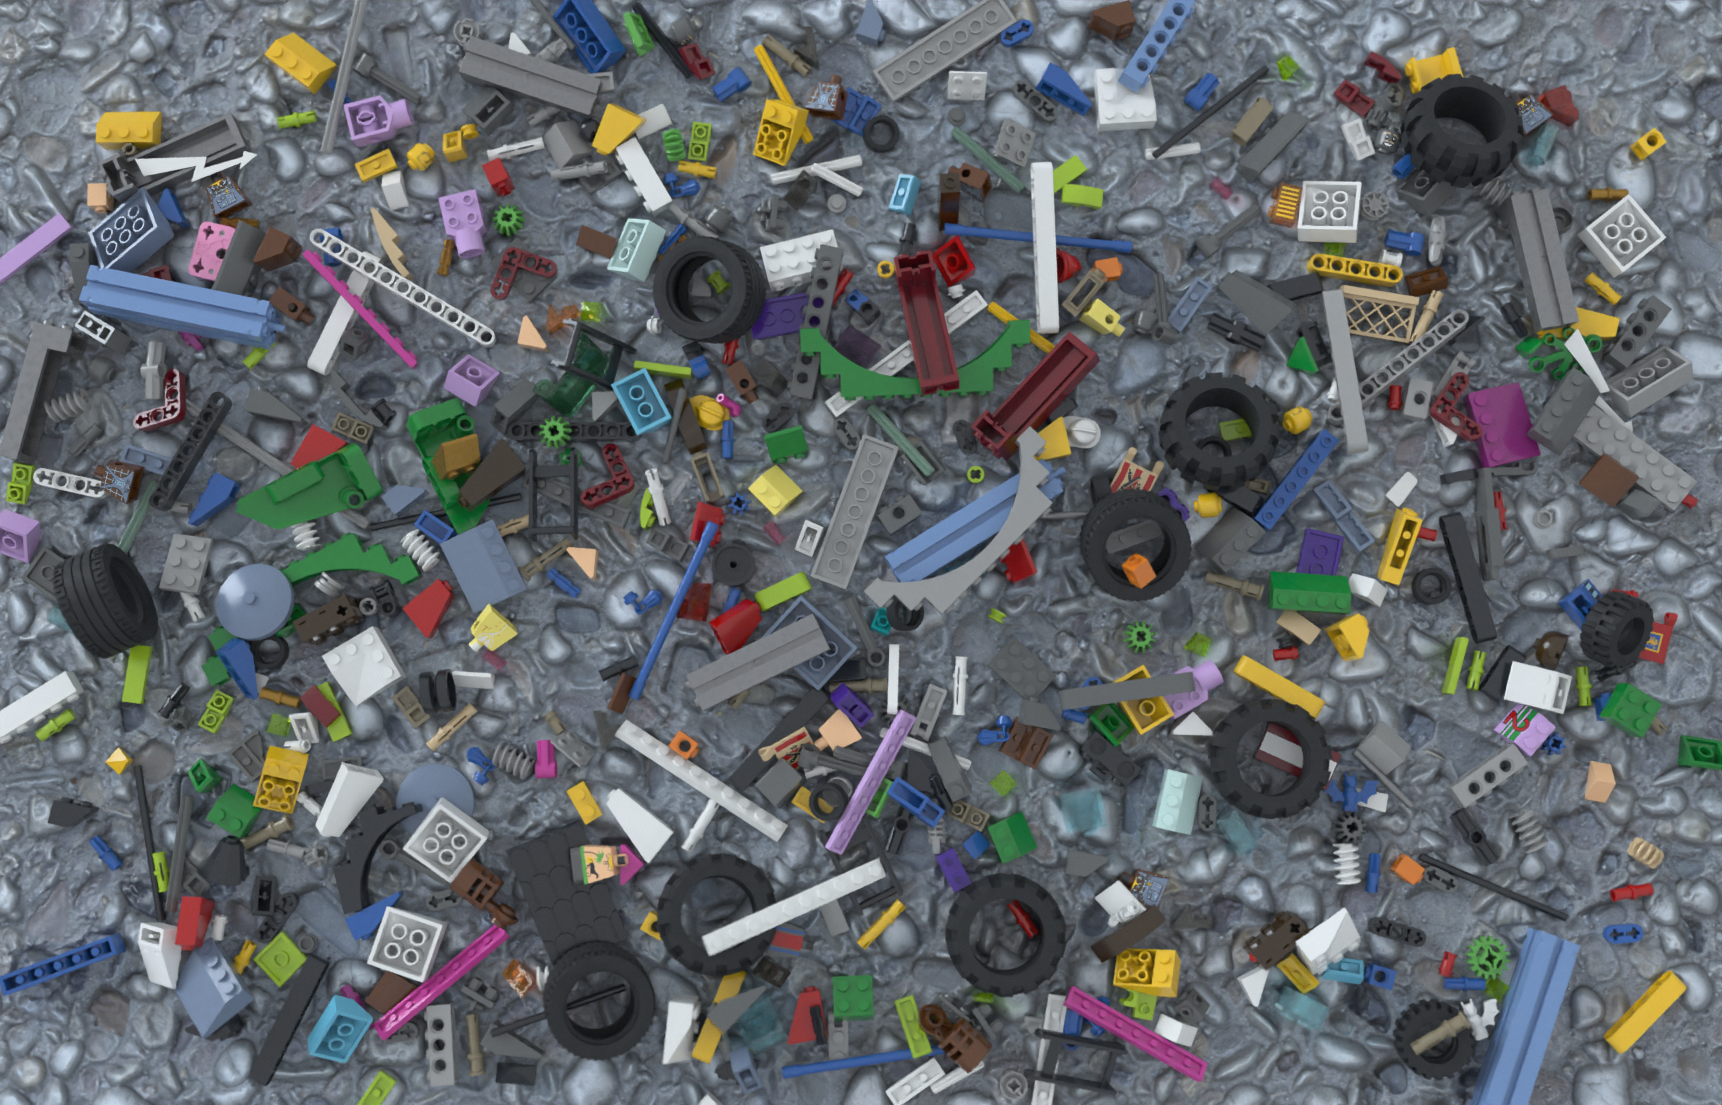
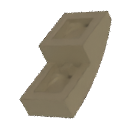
[392,685,431,729]

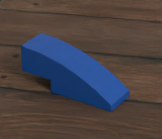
[414,510,457,543]
[886,776,945,829]

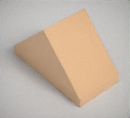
[518,315,550,352]
[566,547,599,580]
[1584,761,1616,803]

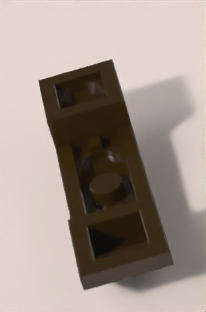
[664,378,708,455]
[1091,904,1166,963]

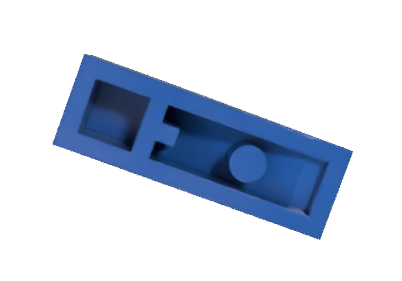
[1035,62,1092,116]
[215,638,258,699]
[345,890,404,941]

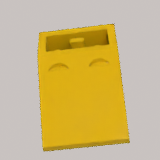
[753,99,809,166]
[253,745,309,814]
[1113,948,1181,997]

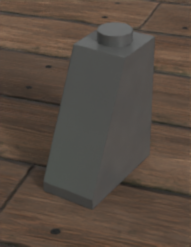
[491,378,540,436]

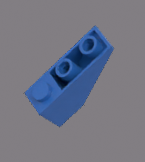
[188,472,242,527]

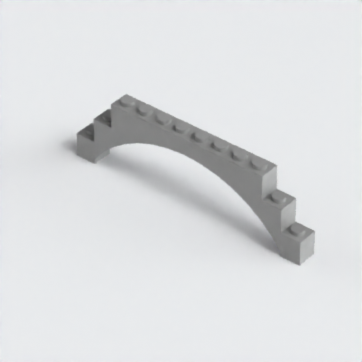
[864,427,1052,615]

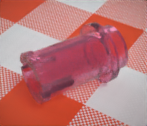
[1209,177,1234,200]
[763,521,786,546]
[482,649,507,672]

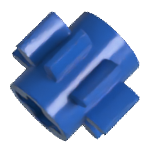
[728,492,752,516]
[1540,732,1566,755]

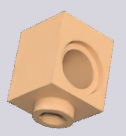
[87,183,114,214]

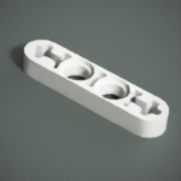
[33,468,108,499]
[887,644,899,715]

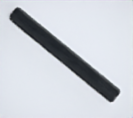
[632,2,693,79]

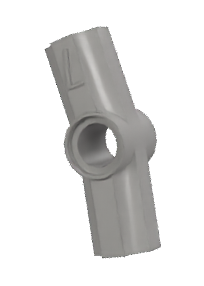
[140,341,168,400]

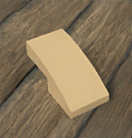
[1275,611,1321,646]

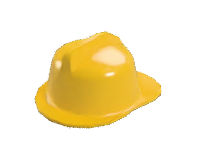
[690,395,730,431]

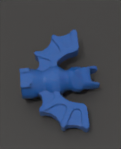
[1324,772,1379,811]

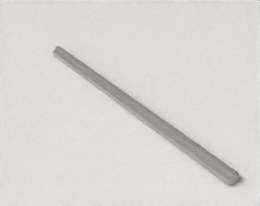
[321,0,367,155]
[186,399,370,529]

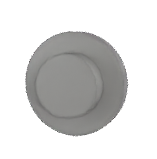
[827,194,846,213]
[1533,509,1553,529]

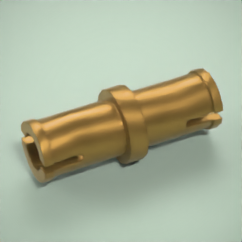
[1587,187,1629,202]
[259,686,301,709]

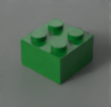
[1599,683,1662,738]
[833,975,874,1021]

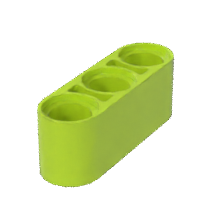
[754,571,812,612]

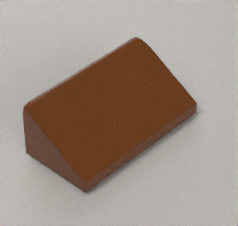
[576,225,618,259]
[1404,266,1448,297]
[607,673,637,714]

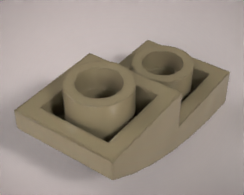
[331,412,374,445]
[946,799,991,832]

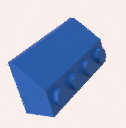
[553,0,626,74]

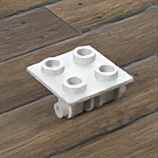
[947,71,987,100]
[1095,880,1146,928]

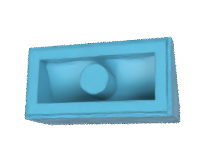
[889,174,921,215]
[1321,958,1364,984]

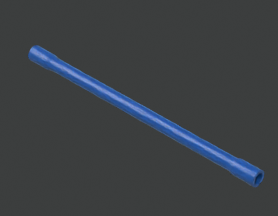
[944,223,1132,253]
[628,521,719,700]
[782,1044,946,1079]

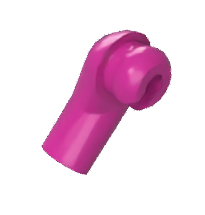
[716,393,741,417]

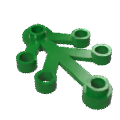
[1528,326,1602,380]

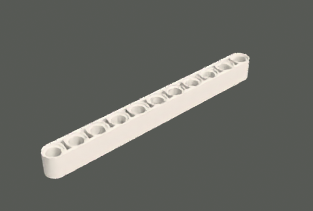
[310,229,496,348]

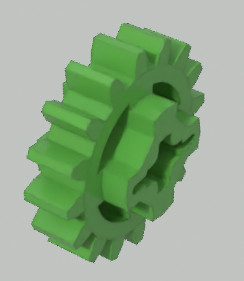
[1465,936,1510,979]

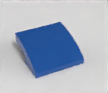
[829,87,882,137]

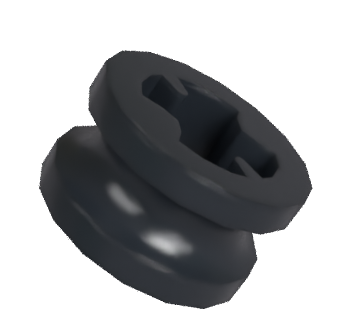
[1276,635,1296,648]

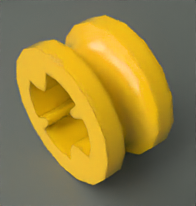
[461,124,479,140]
[877,261,894,279]

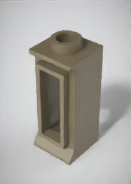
[1228,96,1274,147]
[1061,267,1108,317]
[690,451,725,504]

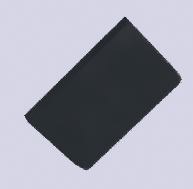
[828,660,867,682]

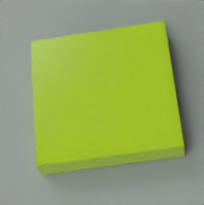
[253,931,308,987]

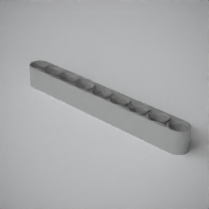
[1322,289,1369,454]
[1328,309,1469,426]

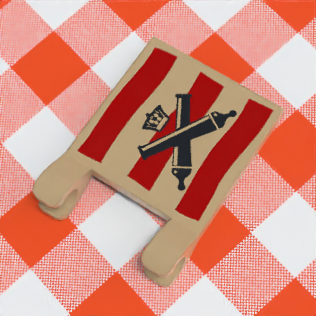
[1110,447,1164,493]
[758,727,814,770]

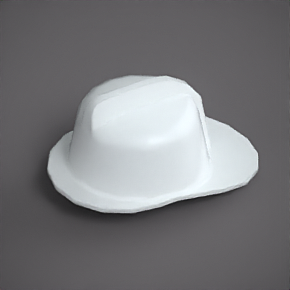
[1063,416,1101,448]

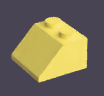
[748,465,803,518]

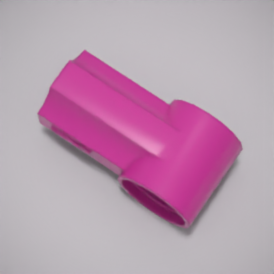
[535,740,558,779]

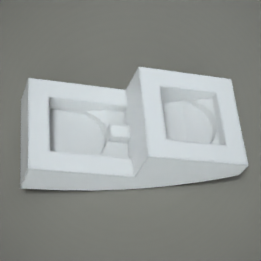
[1341,118,1375,161]

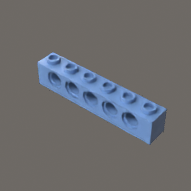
[1118,0,1196,93]

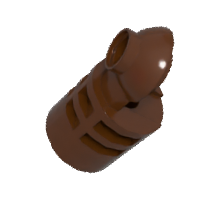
[450,858,519,929]
[918,1004,992,1074]

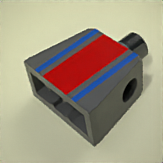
[767,921,815,958]

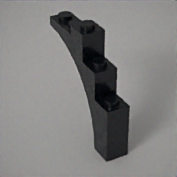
[333,801,423,914]

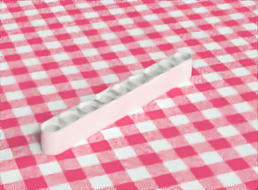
[1030,162,1059,334]

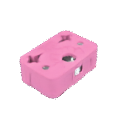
[188,222,235,283]

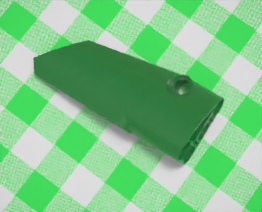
[406,398,490,535]
[236,443,383,530]

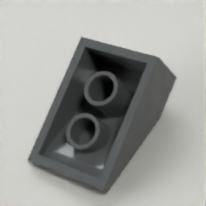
[706,986,767,1035]

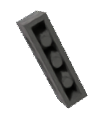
[1602,295,1672,372]

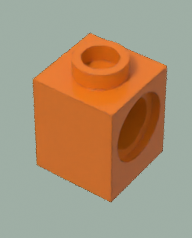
[1093,257,1123,282]
[1121,554,1156,589]
[668,730,700,760]
[1389,854,1425,885]

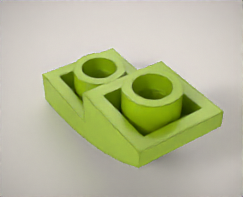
[688,121,712,161]
[1062,184,1103,209]
[6,462,36,504]
[640,488,656,530]
[197,689,234,735]

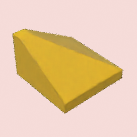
[106,747,133,775]

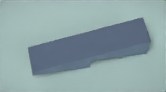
[1313,479,1375,556]

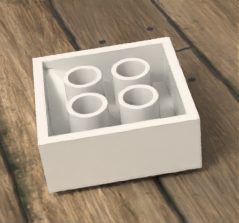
[1093,68,1157,131]
[1298,181,1361,243]
[1577,194,1666,278]
[322,626,406,707]
[403,797,489,883]
[367,906,448,983]
[1296,907,1360,975]
[663,994,702,1064]

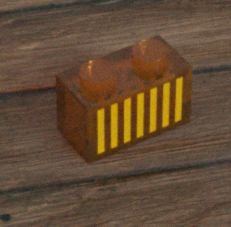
[1267,182,1303,228]

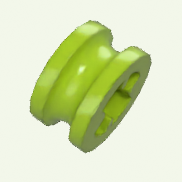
[967,466,984,483]
[987,608,1007,624]

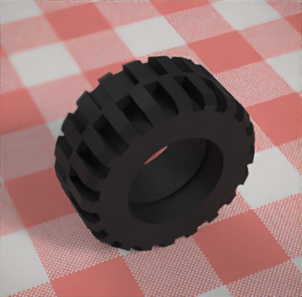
[1580,591,1654,669]
[1393,999,1475,1081]

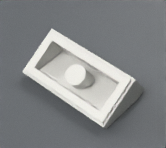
[636,104,672,139]
[452,671,495,689]

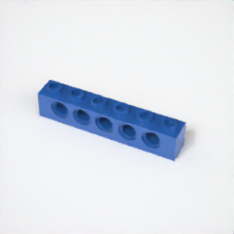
[1252,429,1340,532]
[0,933,126,996]

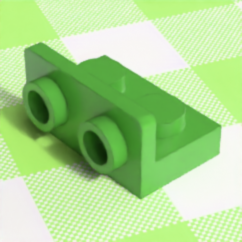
[623,11,655,57]

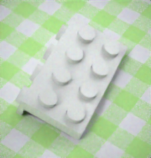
[760,229,843,291]

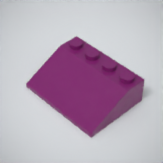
[1462,382,1541,468]

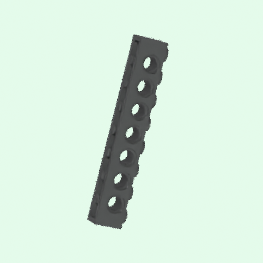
[787,244,844,400]

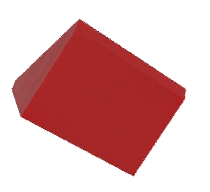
[932,235,976,287]

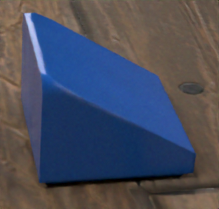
[963,831,990,859]

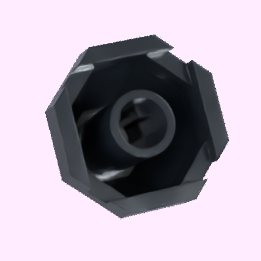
[201,835,247,886]

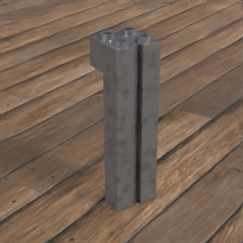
[457,36,603,119]
[98,113,252,203]
[1498,188,1579,333]
[0,321,88,465]
[685,614,831,711]

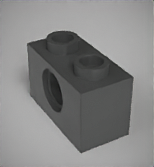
[877,494,922,536]

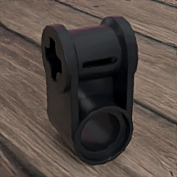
[369,579,401,618]

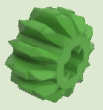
[662,129,686,162]
[492,203,525,236]
[539,416,572,449]
[1123,621,1156,653]

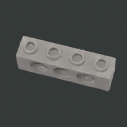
[1445,744,1528,808]
[424,1001,459,1087]

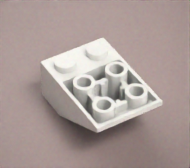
[1504,661,1572,714]
[138,923,181,989]

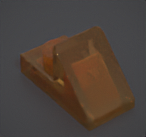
[545,303,581,336]
[502,959,537,998]

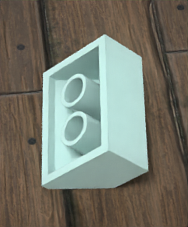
[607,218,666,282]
[1152,769,1203,835]

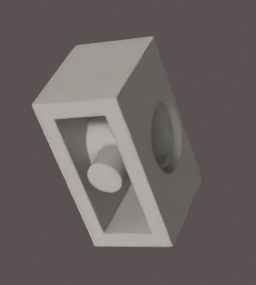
[1398,377,1434,422]

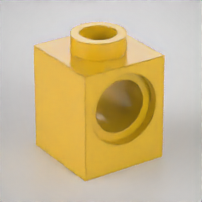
[1630,128,1666,161]
[640,910,662,941]

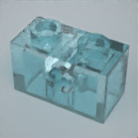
[1216,811,1258,856]

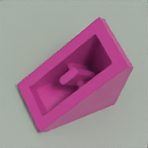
[620,844,646,885]

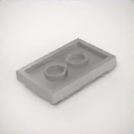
[159,534,214,595]

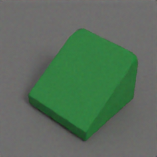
[1515,336,1544,358]

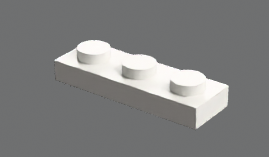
[885,1056,945,1105]

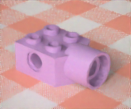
[343,95,414,147]
[438,189,488,258]
[1163,659,1224,719]

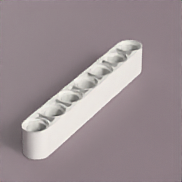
[307,251,383,376]

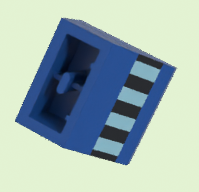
[1558,579,1603,632]

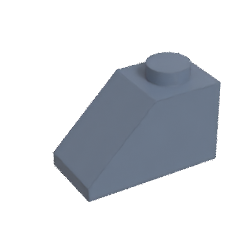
[856,0,886,47]
[381,485,430,517]
[728,1046,763,1094]

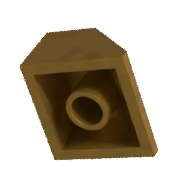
[431,433,481,480]

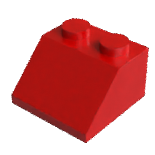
[690,502,726,548]
[998,539,1037,584]

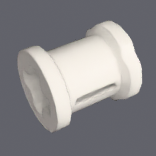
[1378,249,1403,267]

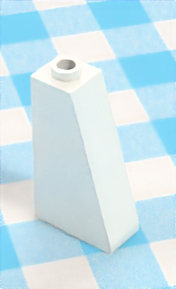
[315,762,384,838]
[606,788,675,863]

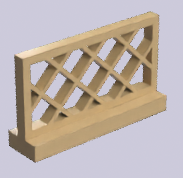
[1339,285,1419,343]

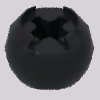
[579,118,600,143]

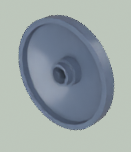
[216,564,294,641]
[396,764,475,835]

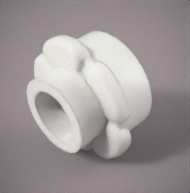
[947,284,965,299]
[647,316,662,335]

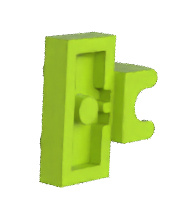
[1119,988,1157,1021]

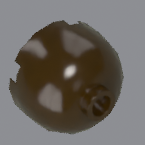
[1533,631,1569,671]

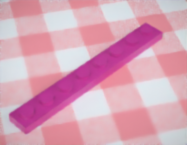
[302,250,418,370]
[374,925,510,1041]
[1063,986,1208,1083]

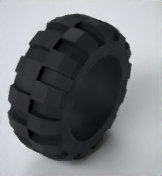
[1400,74,1524,188]
[1158,372,1281,491]
[1208,698,1333,819]
[656,853,777,976]
[945,873,1067,997]

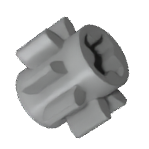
[303,843,330,869]

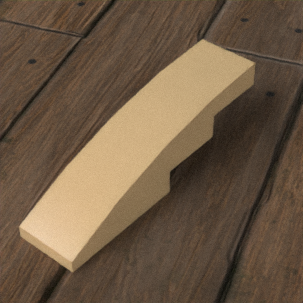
[371,207,414,281]

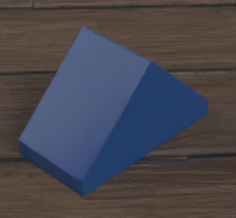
[158,188,189,228]

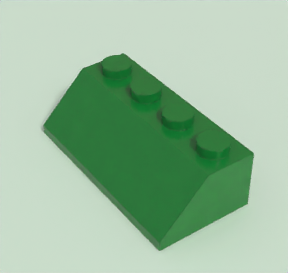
[1268,571,1351,615]

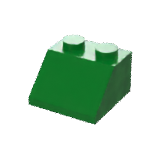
[764,425,809,465]
[206,784,264,838]
[986,811,1037,864]

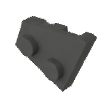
[226,729,266,783]

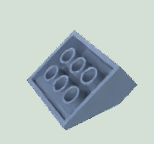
[89,187,174,273]
[440,519,527,613]
[762,595,859,691]
[175,937,254,1039]

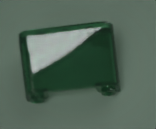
[531,332,609,418]

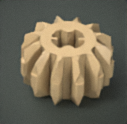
[1627,837,1664,869]

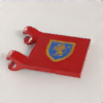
[1638,612,1678,664]

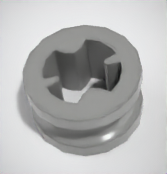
[359,598,379,615]

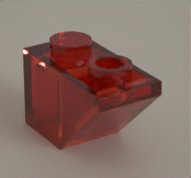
[1538,85,1579,126]
[676,583,711,622]

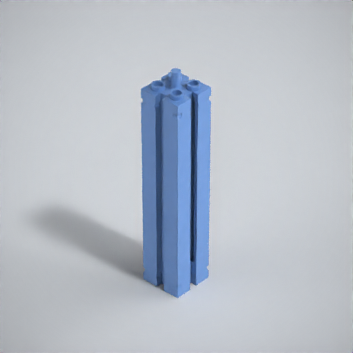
[79,265,286,350]
[885,458,1066,582]
[1469,927,1580,1105]

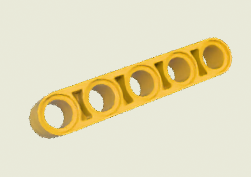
[1306,254,1403,287]
[1233,655,1325,719]
[691,970,746,1064]
[1604,971,1686,1054]

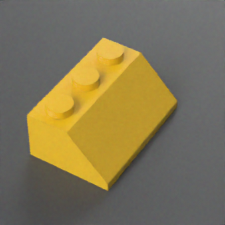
[264,33,338,95]
[96,112,162,150]
[1324,613,1369,662]
[1112,664,1174,735]

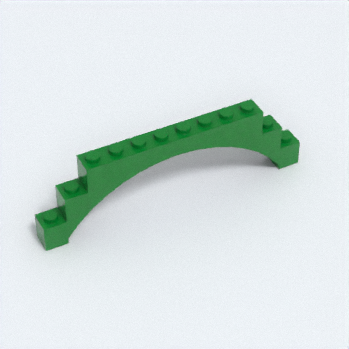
[799,320,1030,401]
[201,532,423,687]

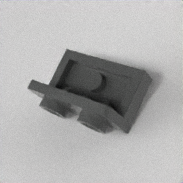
[901,440,946,485]
[930,992,971,1025]

